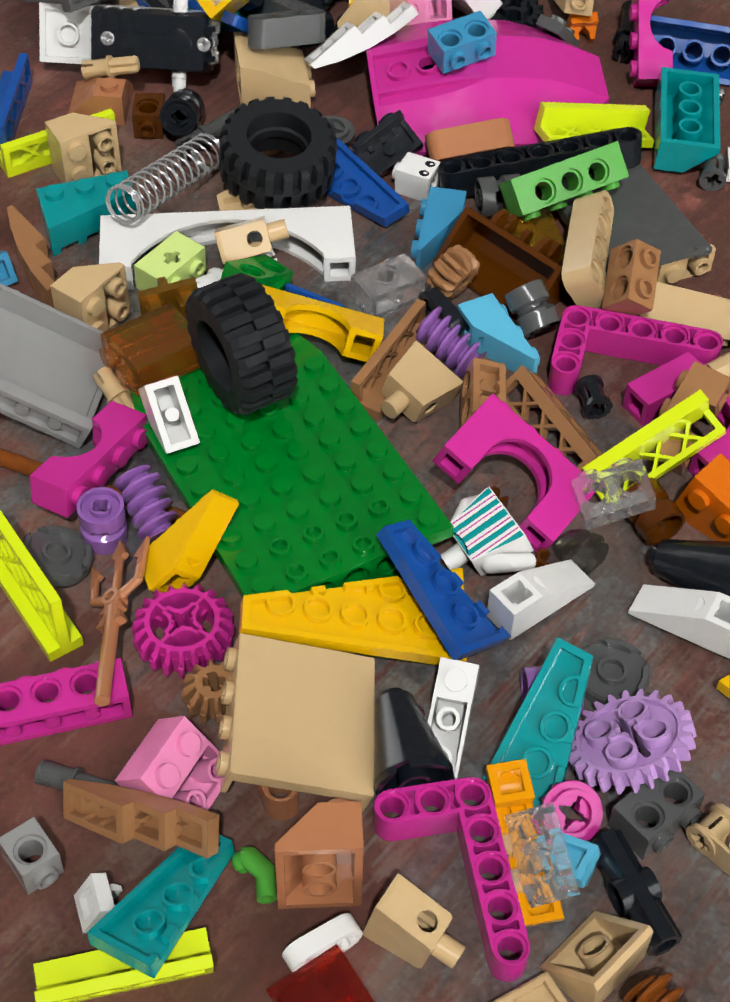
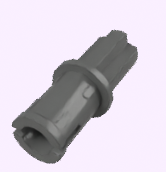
[34,759,116,792]

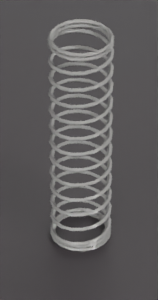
[106,133,220,225]

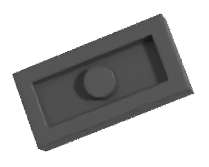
[536,14,580,47]

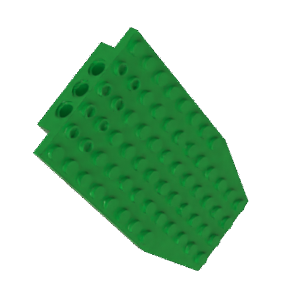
[117,313,454,598]

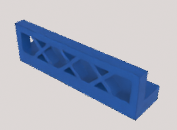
[0,53,33,144]

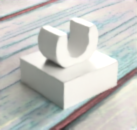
[74,873,122,933]

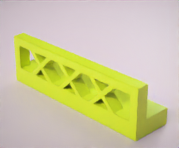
[534,102,655,148]
[0,108,116,178]
[582,389,726,511]
[33,927,214,1002]

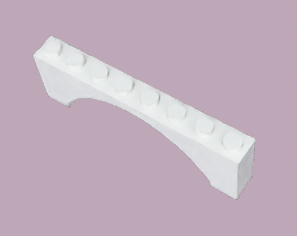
[99,206,356,290]

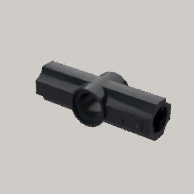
[590,828,682,957]

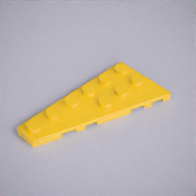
[239,568,467,665]

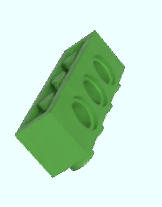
[499,141,629,222]

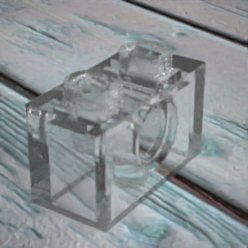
[351,253,426,318]

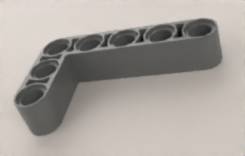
[247,0,325,49]

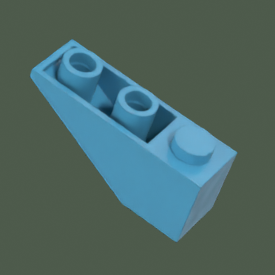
[410,186,467,272]

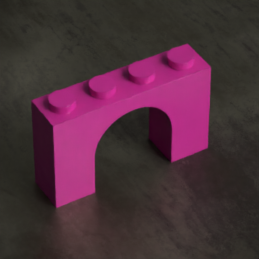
[622,351,730,476]
[432,393,599,553]

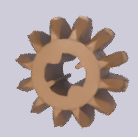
[426,244,480,300]
[181,658,229,725]

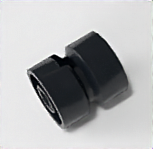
[160,88,205,136]

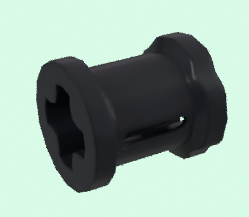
[574,374,613,419]

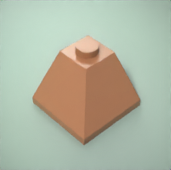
[68,77,134,126]

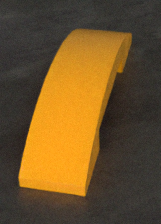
[486,759,564,927]

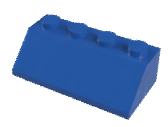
[650,15,730,86]

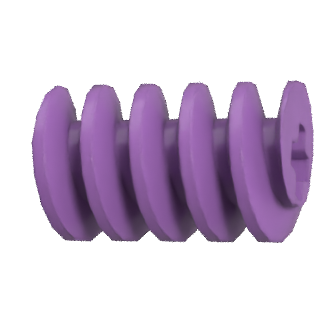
[416,306,487,379]
[115,464,179,544]

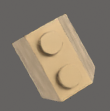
[234,32,315,108]

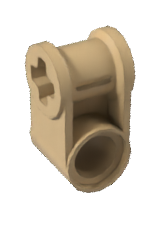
[686,803,730,878]

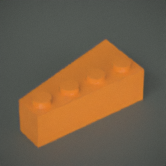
[675,453,730,541]

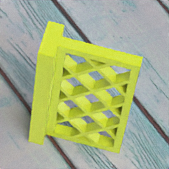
[0,510,84,662]

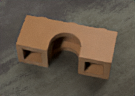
[649,361,730,476]

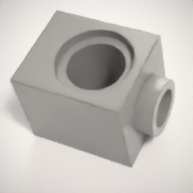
[0,817,64,895]

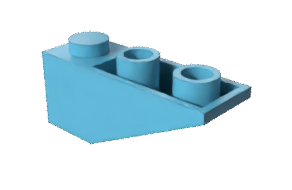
[457,293,540,373]

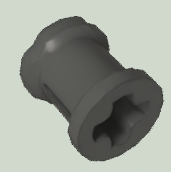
[699,153,726,191]

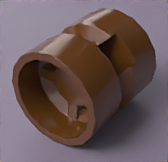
[619,478,686,546]

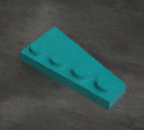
[482,637,594,811]
[87,834,235,979]

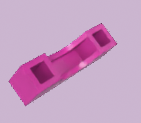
[629,0,673,87]
[30,401,148,518]

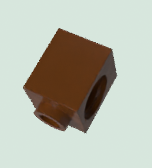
[132,92,165,139]

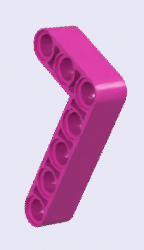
[548,305,723,396]
[373,777,530,982]

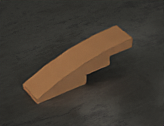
[7,205,55,308]
[63,779,219,859]

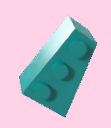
[36,170,136,257]

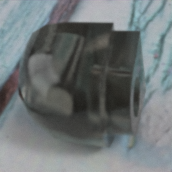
[553,528,609,575]

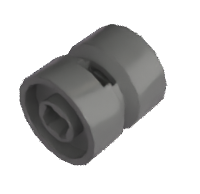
[474,173,521,217]
[504,279,561,339]

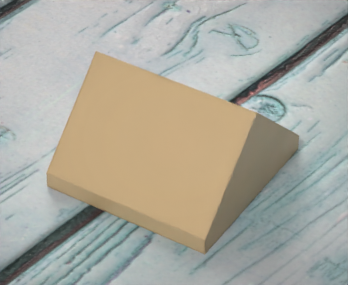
[540,911,654,1002]

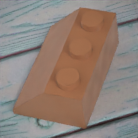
[275,798,364,909]

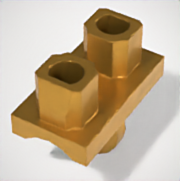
[137,276,198,327]

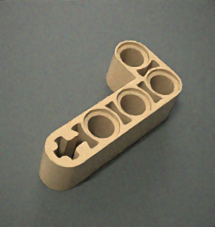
[561,190,614,310]

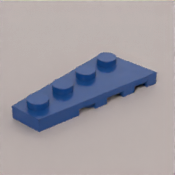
[325,138,410,227]
[376,520,511,660]

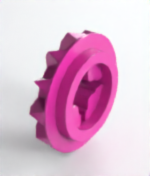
[538,780,603,842]

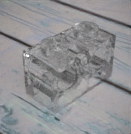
[571,458,656,530]
[502,802,580,908]

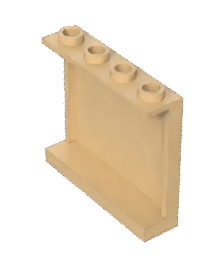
[215,633,375,813]

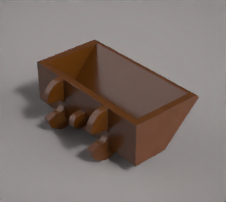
[432,206,567,320]

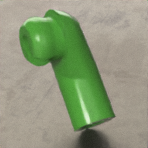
[232,846,277,904]

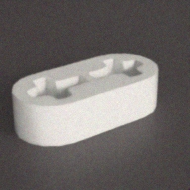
[282,913,363,976]

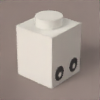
[392,152,441,201]

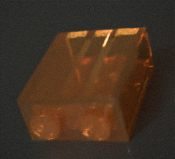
[99,303,200,397]

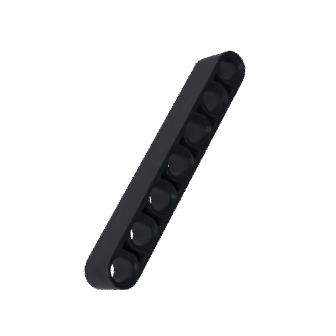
[439,127,642,197]

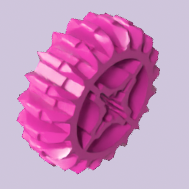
[132,581,235,680]

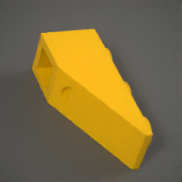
[144,489,239,593]

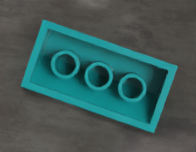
[653,67,721,173]

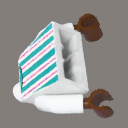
[440,486,555,576]

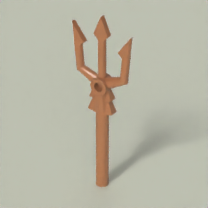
[90,536,151,707]

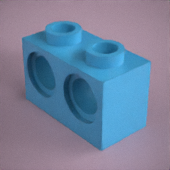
[427,11,497,74]

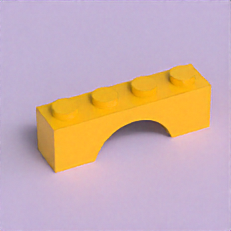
[263,285,385,362]

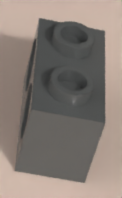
[608,770,705,860]

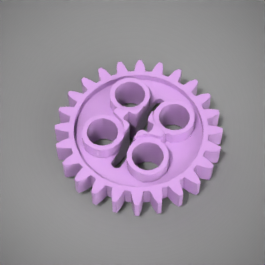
[569,689,697,795]

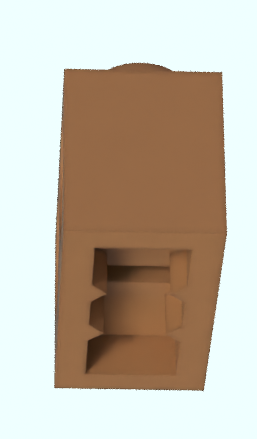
[602,239,661,316]
[460,357,506,428]

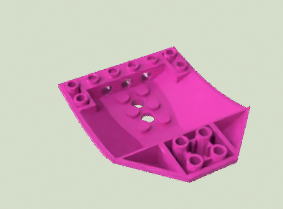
[366,19,609,156]

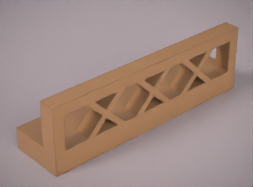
[351,299,427,422]
[506,365,603,471]

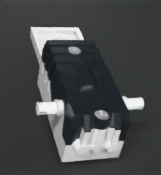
[39,0,220,93]

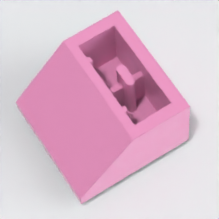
[115,716,221,810]

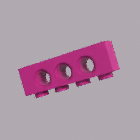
[0,658,133,746]

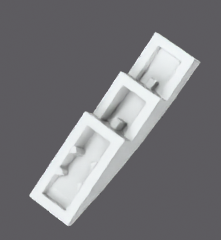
[304,1,419,69]

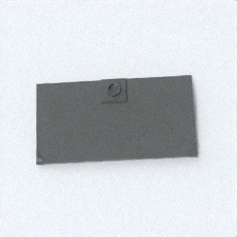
[557,163,712,273]

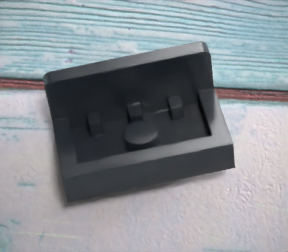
[351,110,423,178]

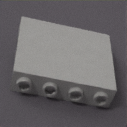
[0,283,125,448]

